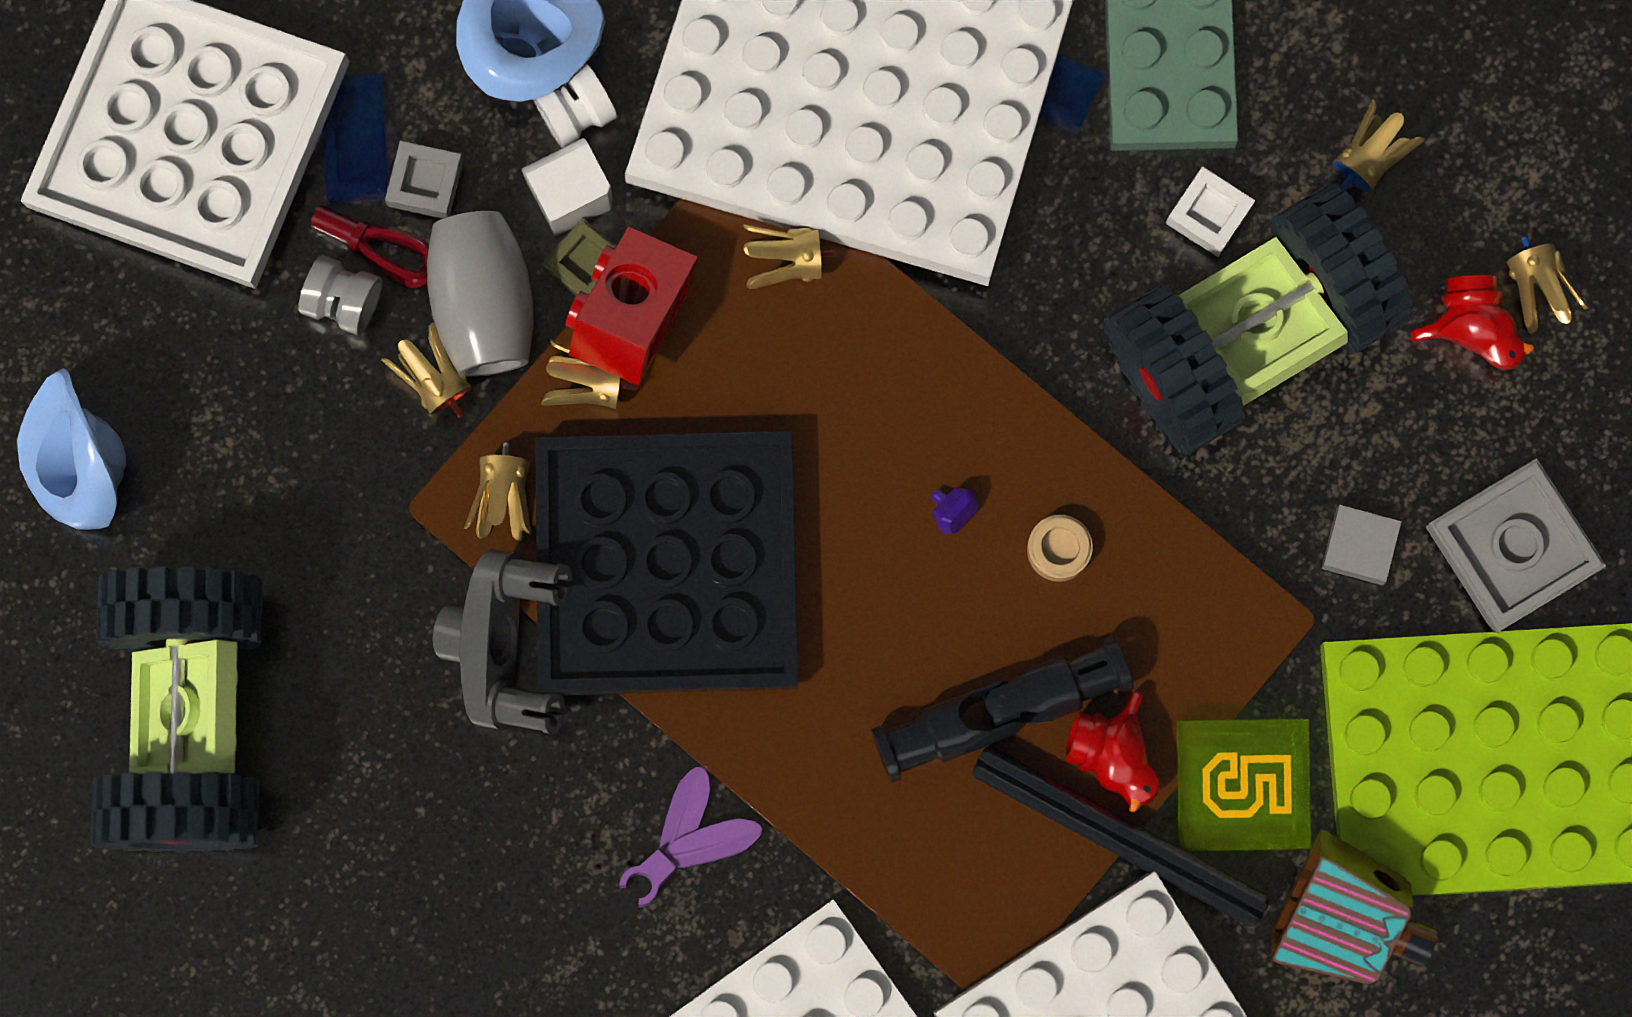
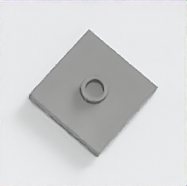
[1426,458,1606,633]

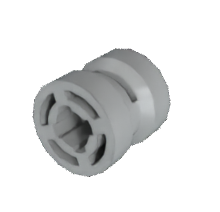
[298,254,382,336]

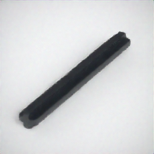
[972,746,1269,927]

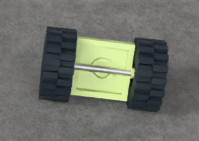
[1104,184,1414,455]
[91,566,263,852]

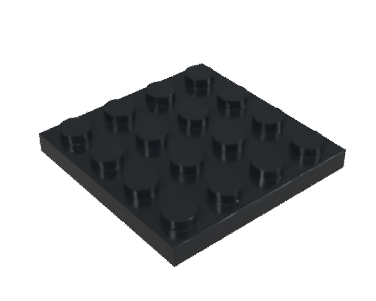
[535,431,798,695]

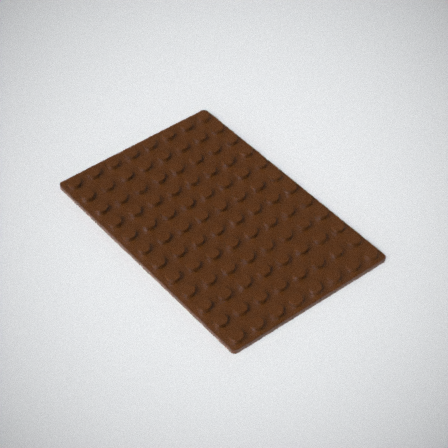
[409,198,1314,991]

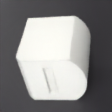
[522,138,614,237]

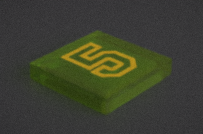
[1177,719,1311,851]

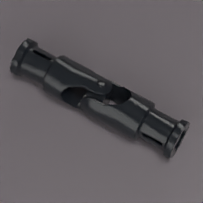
[871,635,1134,783]

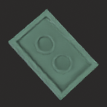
[1105,0,1238,151]

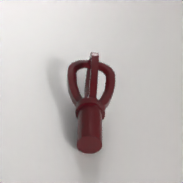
[311,205,429,288]

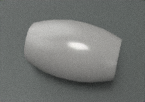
[427,211,534,376]

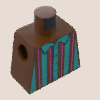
[1271,829,1438,984]

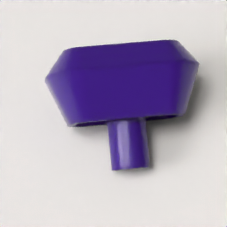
[931,487,978,534]

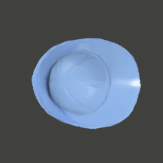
[456,0,605,102]
[17,368,126,530]

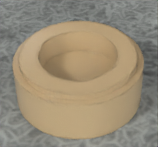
[1027,515,1093,582]

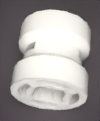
[533,64,617,148]

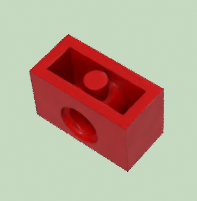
[565,226,698,386]

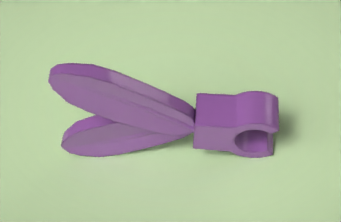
[620,767,762,908]

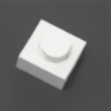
[1166,167,1255,258]

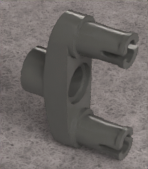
[433,549,572,734]

